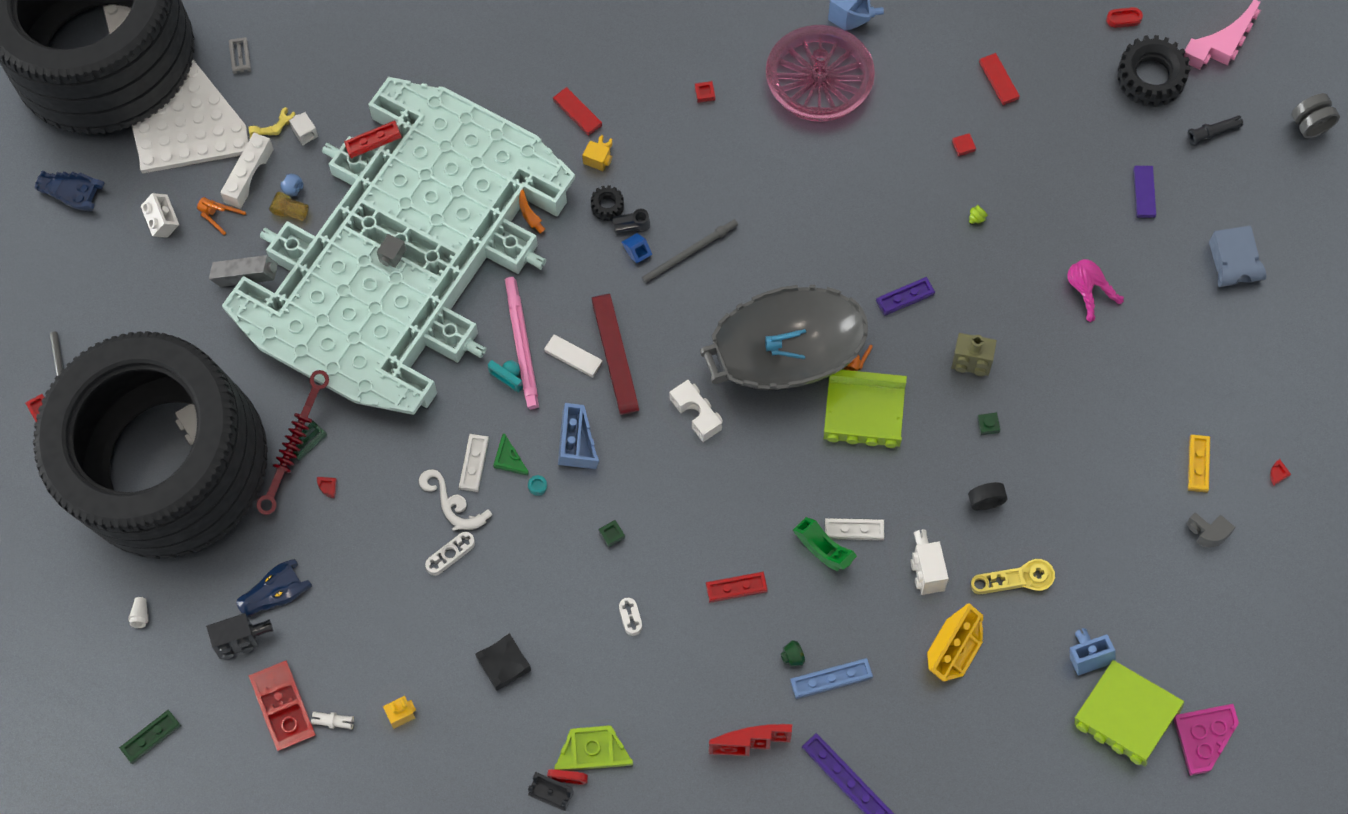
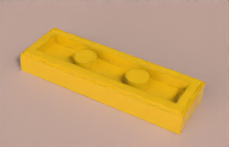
[1188,434,1210,493]

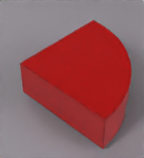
[1270,459,1291,486]
[317,477,337,498]

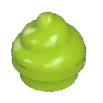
[969,205,988,224]

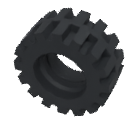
[591,185,624,221]

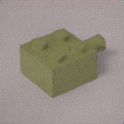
[951,333,997,376]

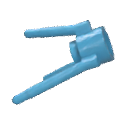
[765,329,806,359]

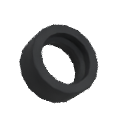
[968,482,1008,510]

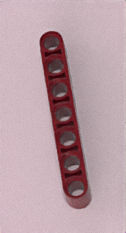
[591,293,639,415]

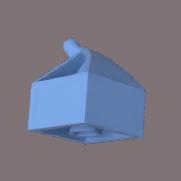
[828,0,884,31]

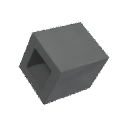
[377,234,406,268]

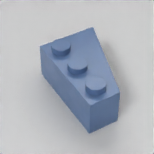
[558,403,599,469]

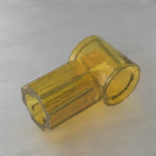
[269,192,309,221]

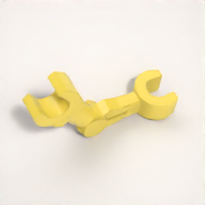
[249,107,295,138]

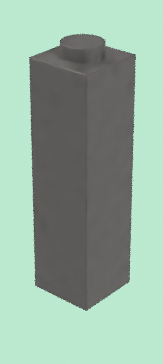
[209,255,278,287]

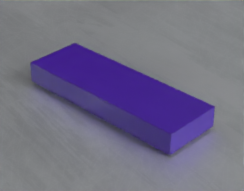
[1133,166,1156,218]
[876,277,935,316]

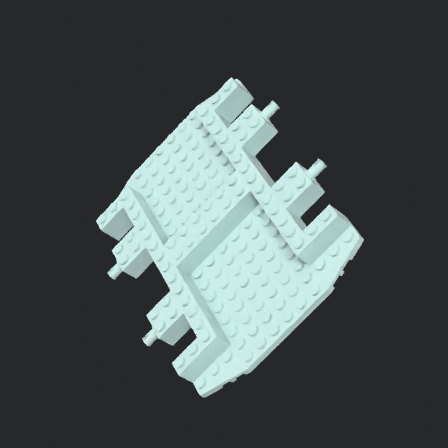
[222,77,575,415]

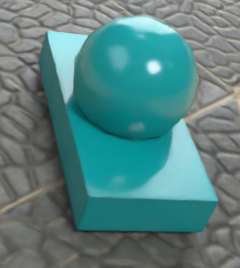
[488,360,523,392]

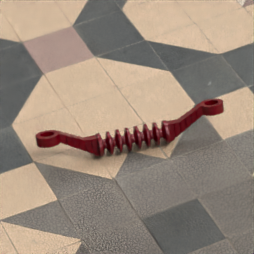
[256,370,329,515]

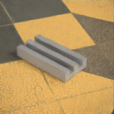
[229,37,251,74]

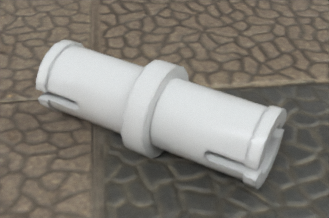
[311,711,354,729]

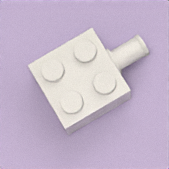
[911,530,949,595]

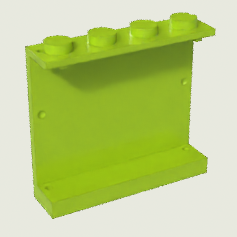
[823,370,907,448]
[1074,660,1184,767]

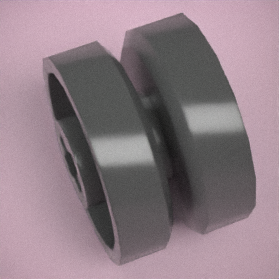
[1291,93,1340,138]

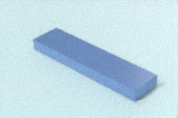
[790,658,873,699]

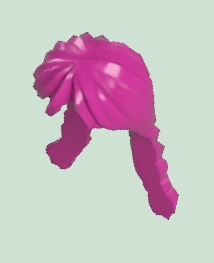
[1067,259,1124,323]

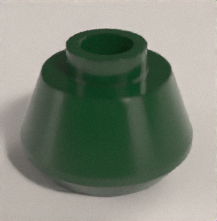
[780,640,805,666]

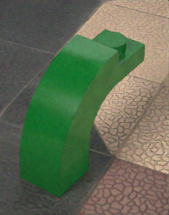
[793,517,857,571]

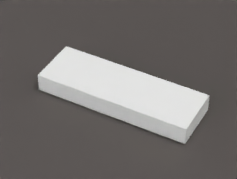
[544,335,603,378]
[459,434,489,492]
[825,518,884,540]

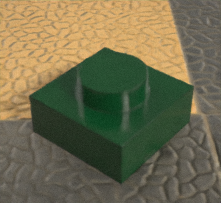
[977,412,1001,435]
[598,520,625,547]

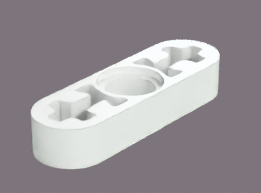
[425,532,475,576]

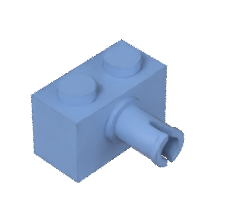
[1070,628,1116,676]

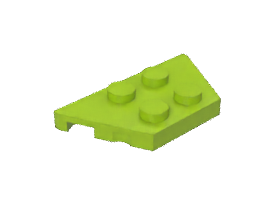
[554,725,633,771]

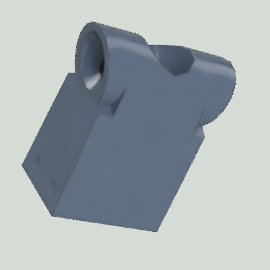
[1209,226,1267,287]

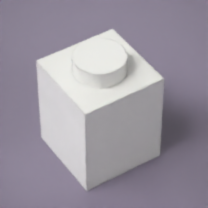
[289,112,318,145]

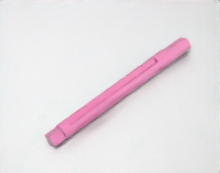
[505,277,539,410]

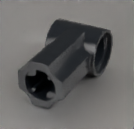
[613,209,650,233]

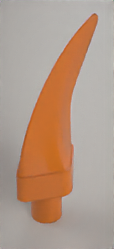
[519,190,545,233]

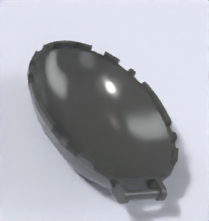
[700,285,868,390]

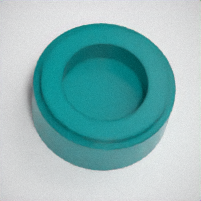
[528,475,547,496]

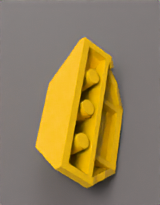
[927,604,983,681]

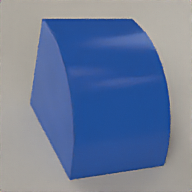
[622,233,652,263]

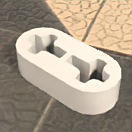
[619,598,642,636]

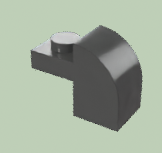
[1186,512,1236,547]

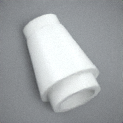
[128,597,148,628]

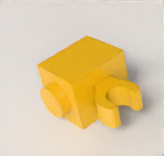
[582,135,613,171]
[383,696,416,729]

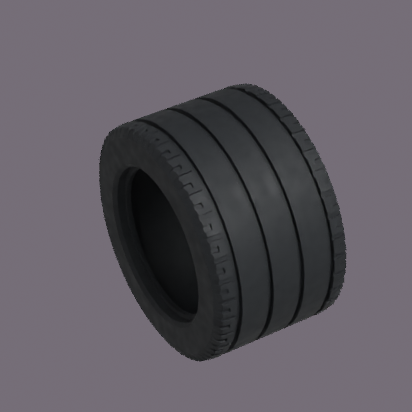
[0,0,194,135]
[33,331,268,559]

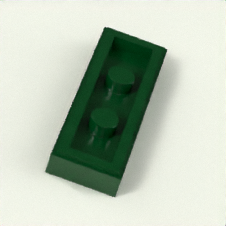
[119,709,181,764]

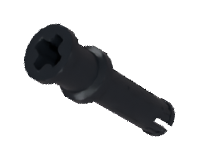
[1187,115,1243,145]

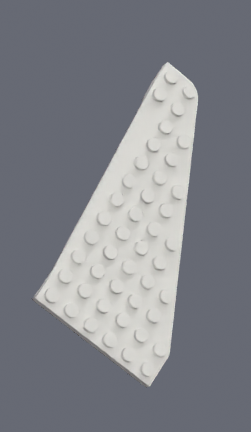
[103,5,249,173]

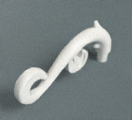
[419,469,492,530]

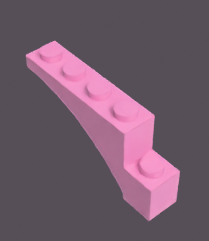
[1184,0,1261,70]

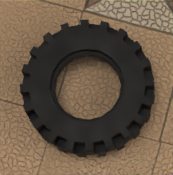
[1117,35,1190,107]

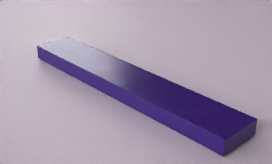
[801,733,894,814]

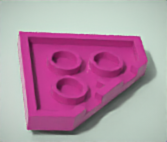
[1174,704,1239,776]

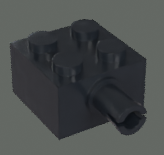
[206,613,273,659]

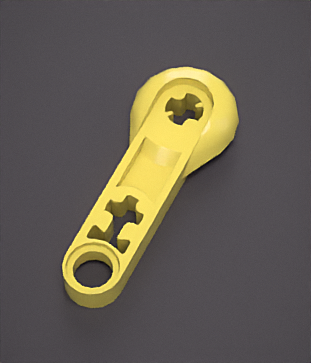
[971,559,1055,594]

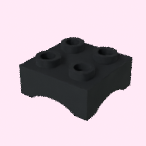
[475,633,531,691]

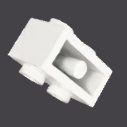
[141,193,179,238]

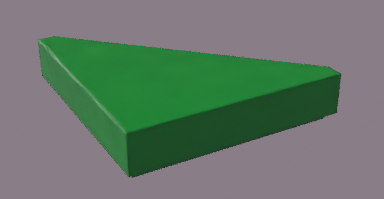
[493,433,529,476]

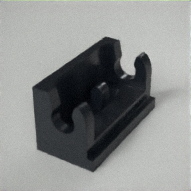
[528,772,574,811]

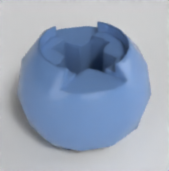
[280,174,303,197]

